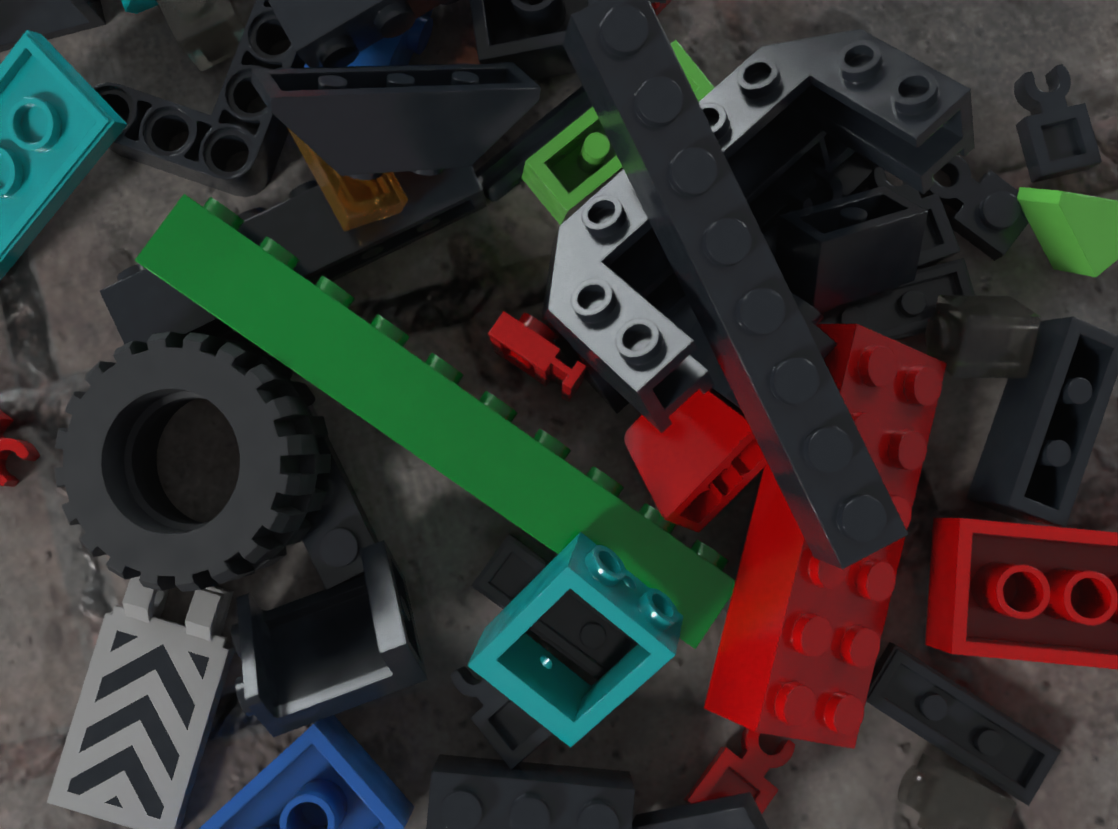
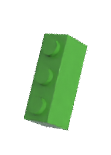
[522,40,715,225]

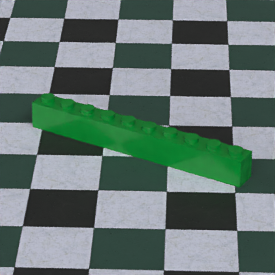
[134,194,736,649]

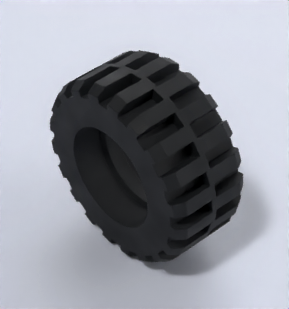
[54,332,331,592]

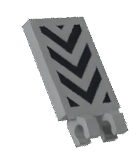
[47,576,235,829]

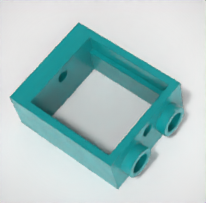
[467,532,683,748]

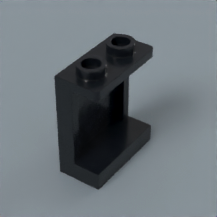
[231,540,428,738]

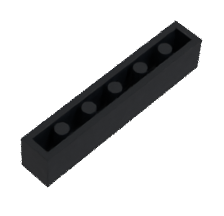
[100,166,487,345]

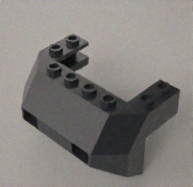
[541,29,975,433]

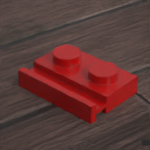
[488,311,586,402]

